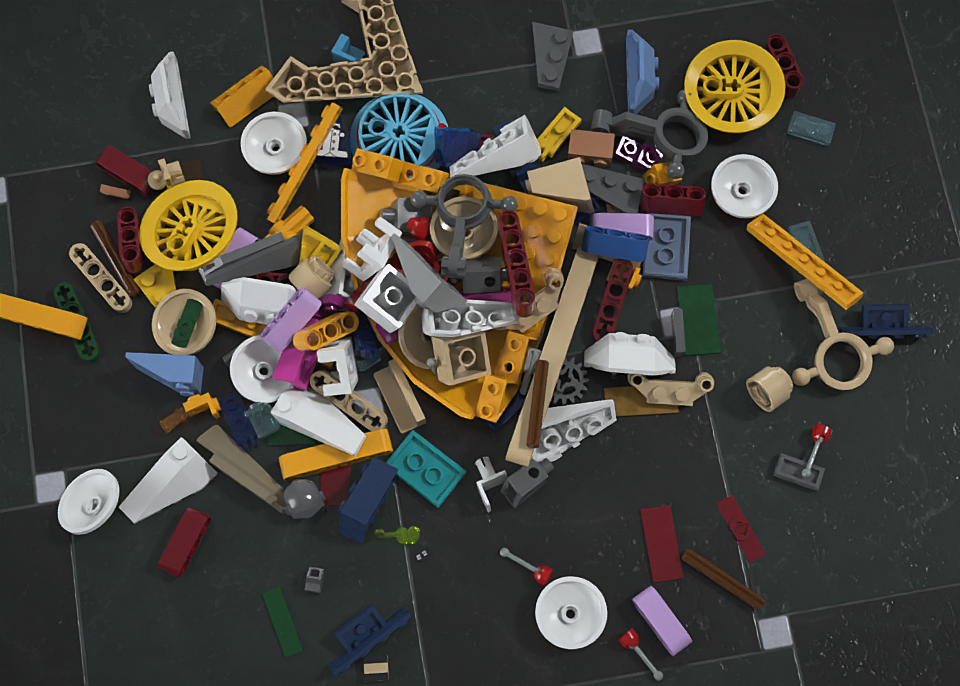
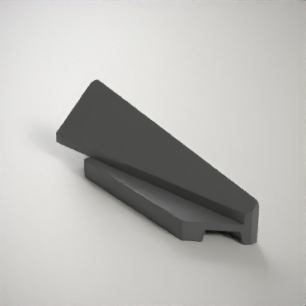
[198,232,303,286]

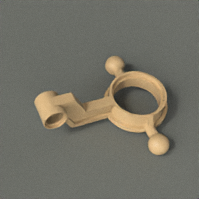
[792,279,894,390]

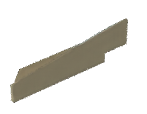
[196,425,287,515]

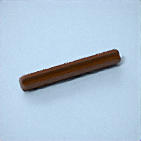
[90,220,140,297]
[526,360,549,448]
[682,549,766,610]

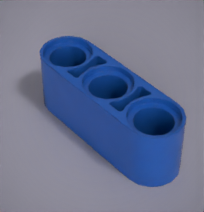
[582,226,649,262]

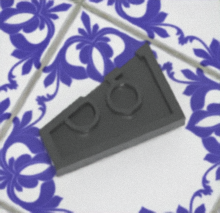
[582,164,644,214]

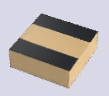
[364,655,389,682]

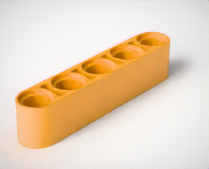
[0,293,88,340]
[278,429,393,481]

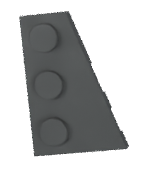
[532,22,574,92]

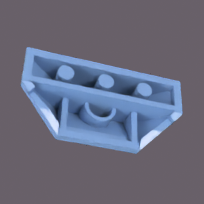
[626,30,659,114]

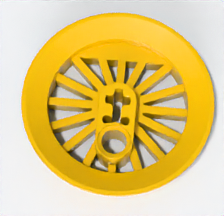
[684,40,785,133]
[139,180,238,271]

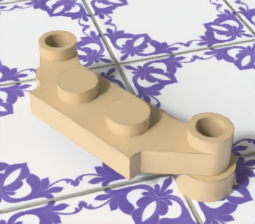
[495,268,564,333]
[627,372,714,406]

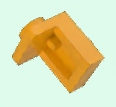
[642,161,682,185]
[606,260,642,291]
[183,393,222,419]

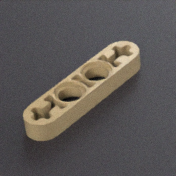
[69,243,132,313]
[310,370,388,431]

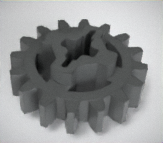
[552,357,589,406]

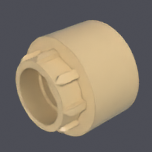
[289,256,334,298]
[746,366,793,412]

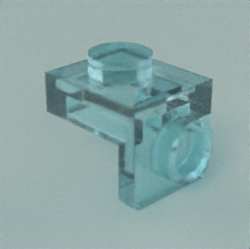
[244,401,281,439]

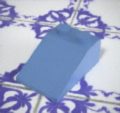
[125,352,204,396]

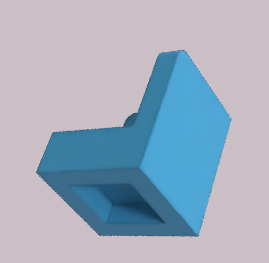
[331,34,365,63]

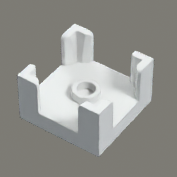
[342,217,402,281]
[317,337,358,396]

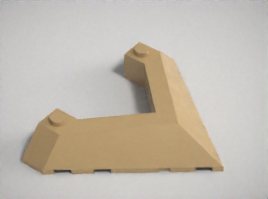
[265,0,423,103]

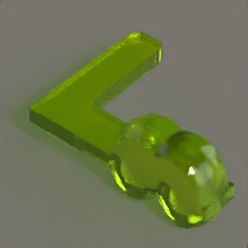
[375,526,420,544]

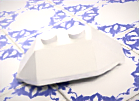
[149,52,190,139]
[221,277,298,325]
[584,332,676,375]

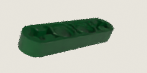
[53,282,101,363]

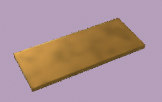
[604,386,679,417]

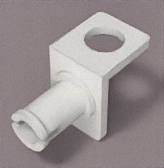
[475,457,507,512]

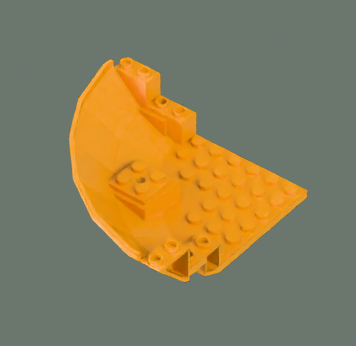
[341,148,578,423]

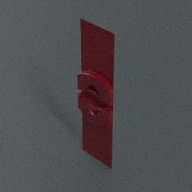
[716,495,766,563]

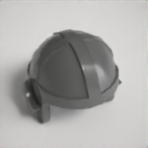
[283,479,326,519]

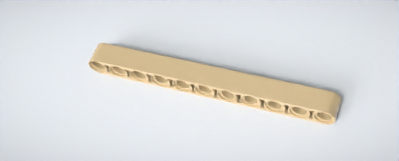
[505,245,599,467]

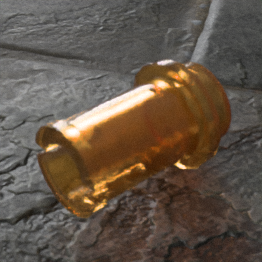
[159,406,190,434]

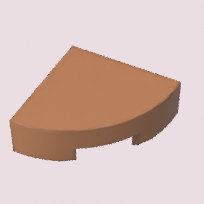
[100,184,131,199]

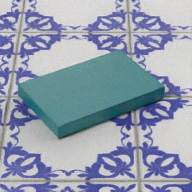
[386,430,467,508]

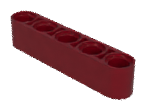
[498,210,535,318]

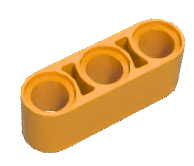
[293,312,359,351]

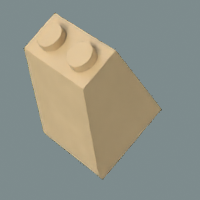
[525,157,594,213]

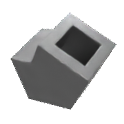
[305,567,324,594]

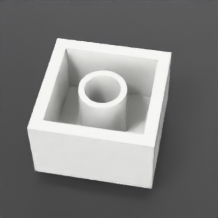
[354,264,417,333]

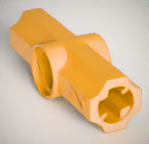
[265,205,315,241]

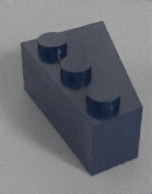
[338,457,398,545]

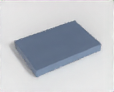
[642,213,691,281]

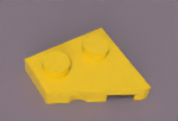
[299,225,342,267]
[134,257,176,308]

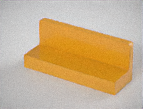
[210,65,274,127]

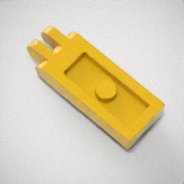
[537,107,582,162]

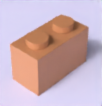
[567,129,615,168]

